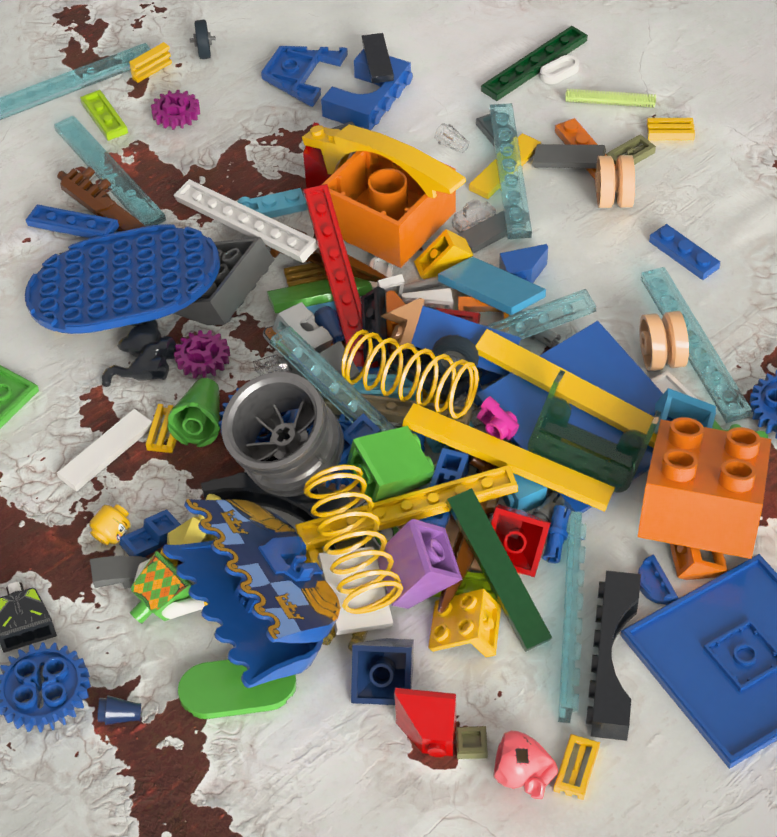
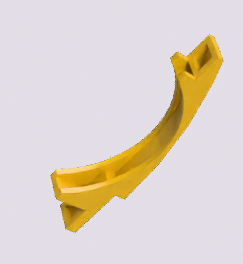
[302,124,466,198]

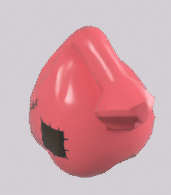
[493,730,558,799]

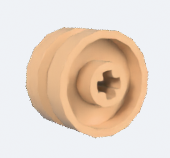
[595,155,635,208]
[639,311,689,371]

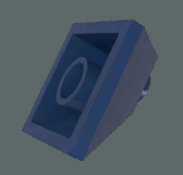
[351,638,414,705]

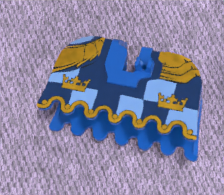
[162,499,341,688]

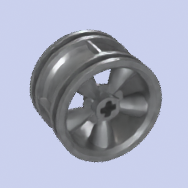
[221,372,344,497]

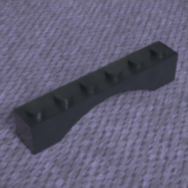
[586,570,641,741]

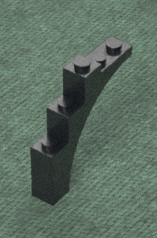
[201,456,365,550]

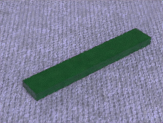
[481,26,588,101]
[446,488,552,652]

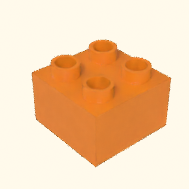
[322,151,456,268]
[638,417,771,559]

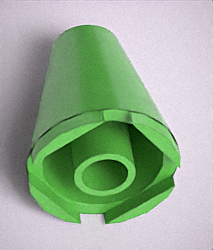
[168,378,220,447]

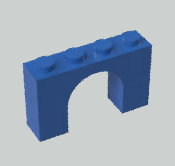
[321,49,413,130]

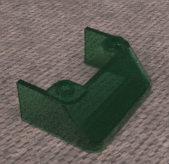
[528,370,661,493]

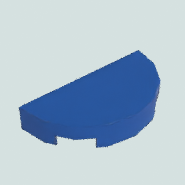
[638,554,679,605]

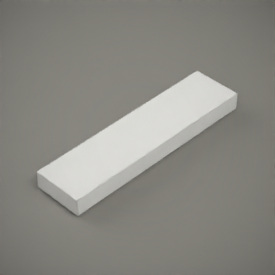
[57,409,152,492]

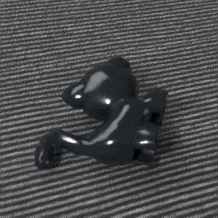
[102,320,176,387]

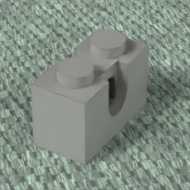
[272,302,333,364]

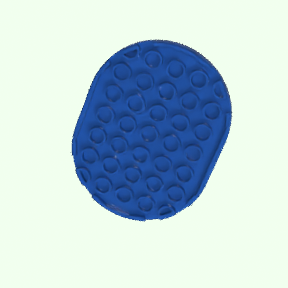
[25,224,220,334]

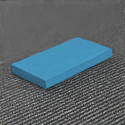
[438,256,546,316]

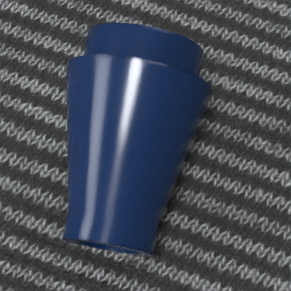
[314,306,345,345]
[98,695,141,725]

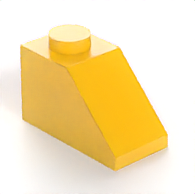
[414,229,473,280]

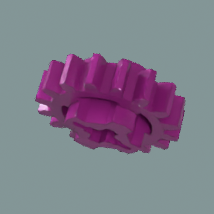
[151,90,200,130]
[174,330,231,379]

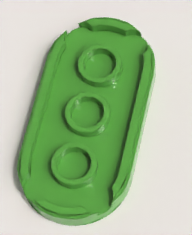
[178,660,297,719]

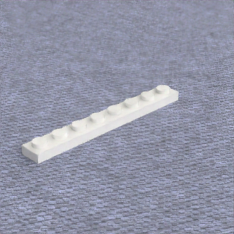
[174,179,318,263]

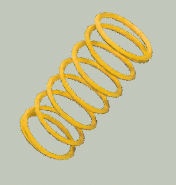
[341,330,479,419]
[303,464,403,614]

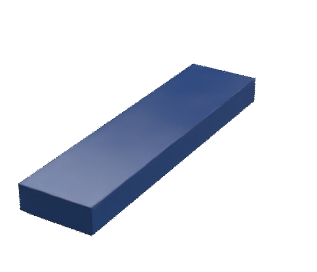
[26,204,119,238]

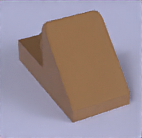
[381,298,425,351]

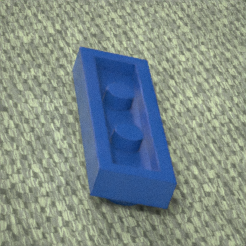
[649,224,720,280]

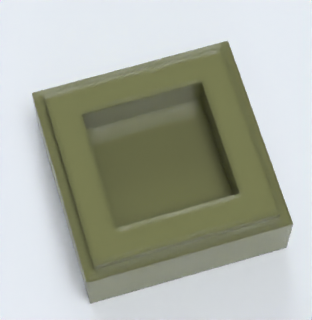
[456,726,488,759]

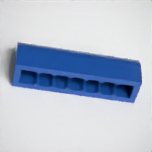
[411,306,521,376]

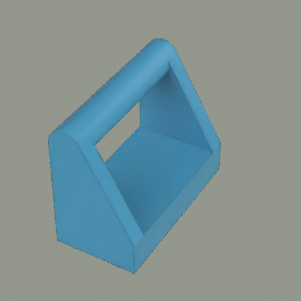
[654,388,716,434]

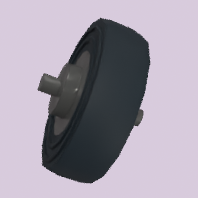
[190,19,216,59]
[431,335,479,378]

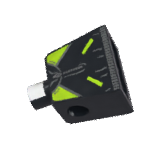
[0,582,57,653]

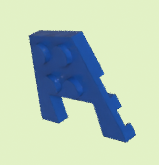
[261,46,348,107]

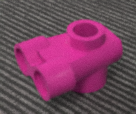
[477,396,519,440]

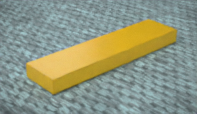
[469,133,541,199]

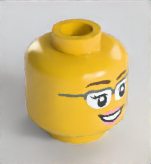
[89,504,131,546]

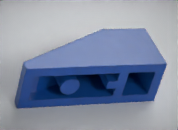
[419,448,470,528]

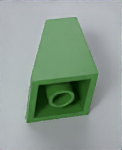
[347,426,434,503]

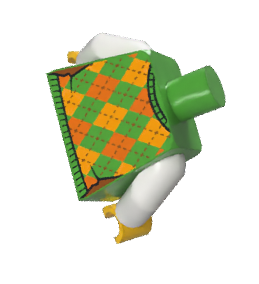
[130,550,208,624]

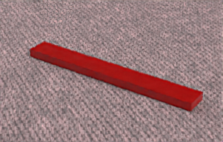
[303,184,379,368]

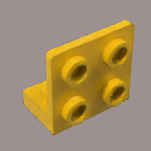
[428,588,501,657]

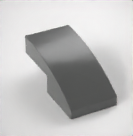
[90,556,148,589]

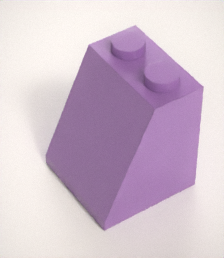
[377,519,462,609]

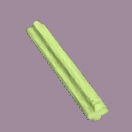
[565,88,656,108]

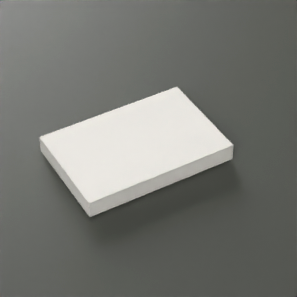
[318,546,393,635]

